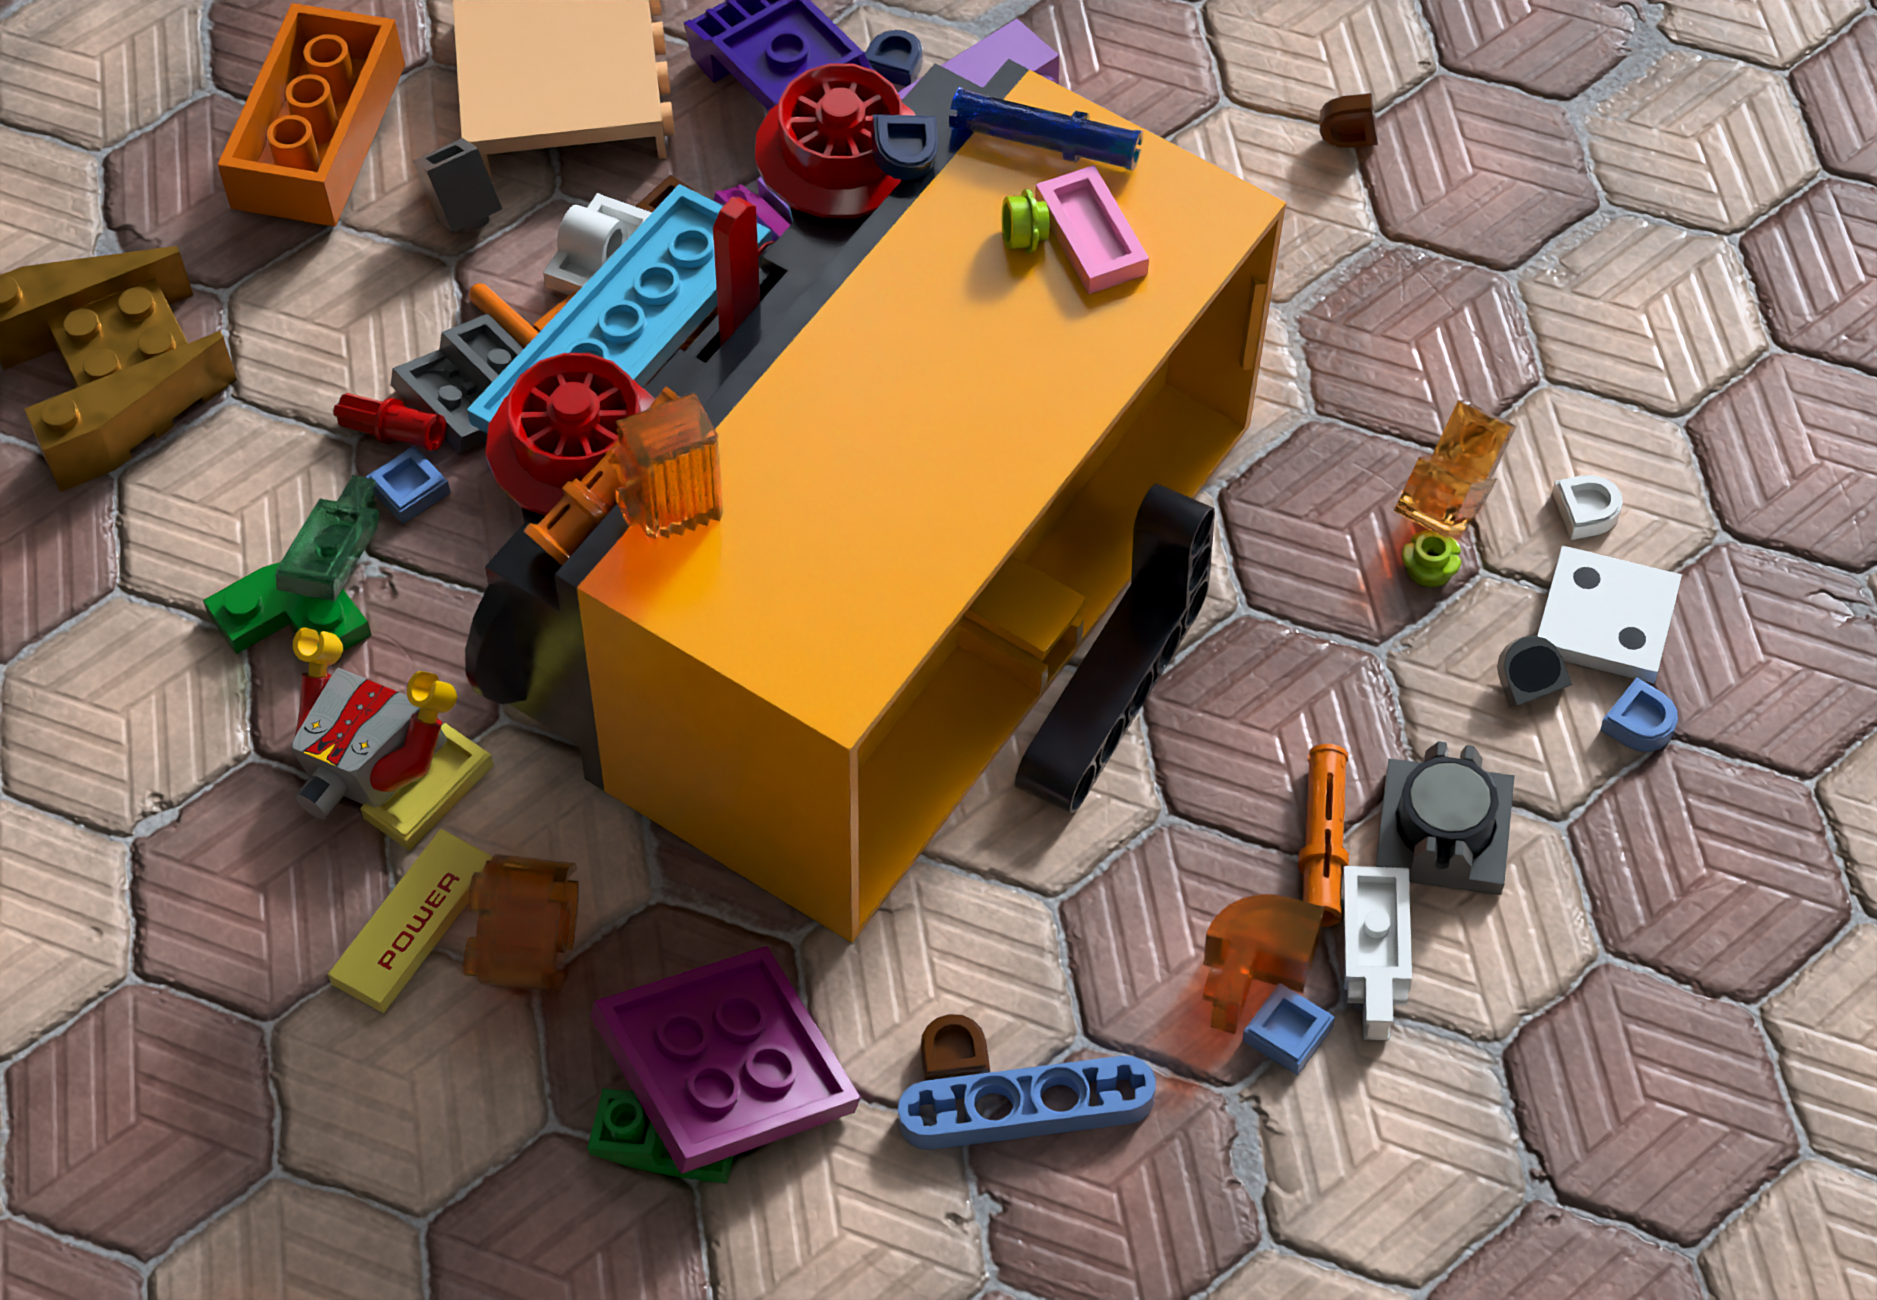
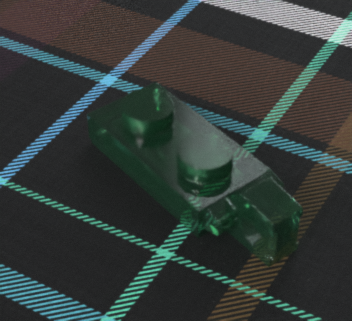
[275,475,380,601]

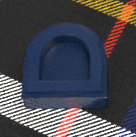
[865,30,923,87]
[870,114,939,181]

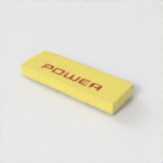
[328,829,495,1014]

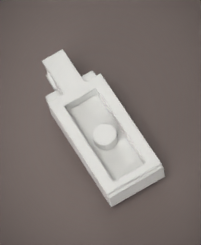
[1342,866,1412,1040]

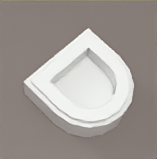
[1552,475,1623,540]

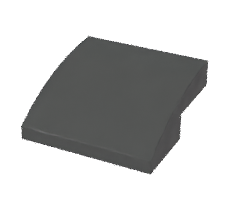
[391,314,524,454]

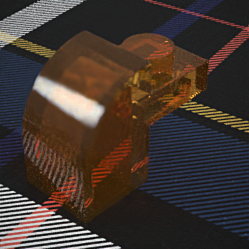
[1394,400,1517,538]
[1203,894,1325,1035]

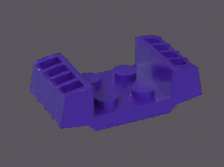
[683,0,875,111]

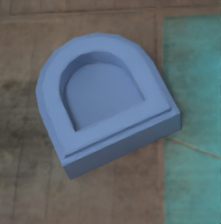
[1600,677,1678,752]

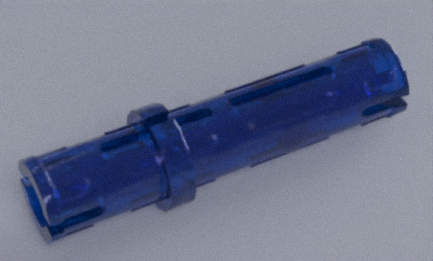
[949,88,1143,171]

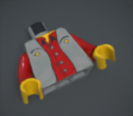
[292,628,457,819]

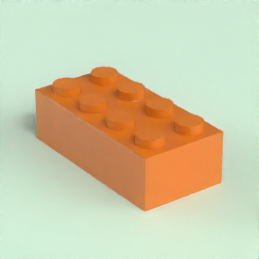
[217,3,405,227]

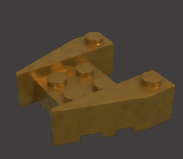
[0,246,237,492]

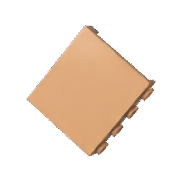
[453,0,675,178]

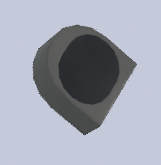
[1497,635,1572,707]

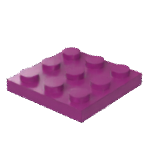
[590,946,861,1174]

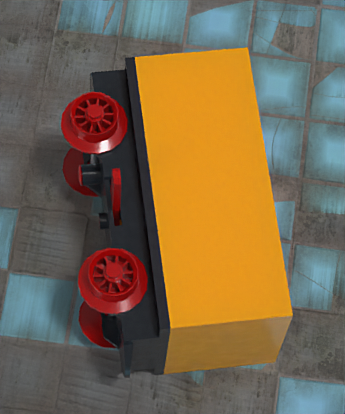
[465,59,1286,943]

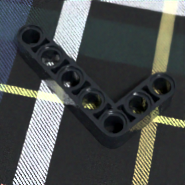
[1014,483,1215,813]

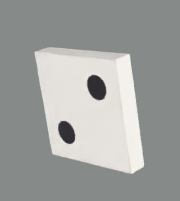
[1538,545,1682,684]

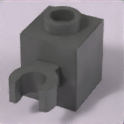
[413,138,502,233]

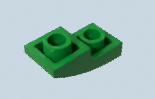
[587,1088,734,1184]

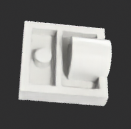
[543,193,651,295]

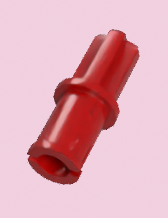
[333,393,447,451]

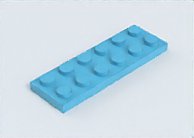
[467,184,772,433]

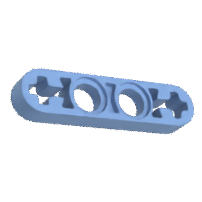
[898,1056,1156,1150]

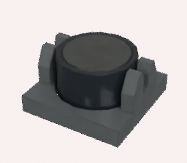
[1375,741,1515,895]

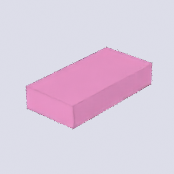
[1035,165,1149,294]

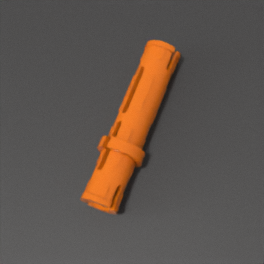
[1298,744,1349,927]

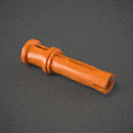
[523,386,698,566]

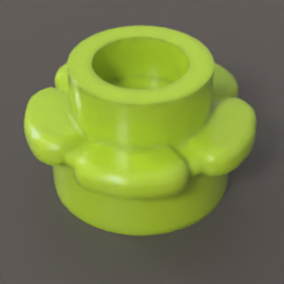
[1001,189,1050,254]
[1402,530,1461,587]

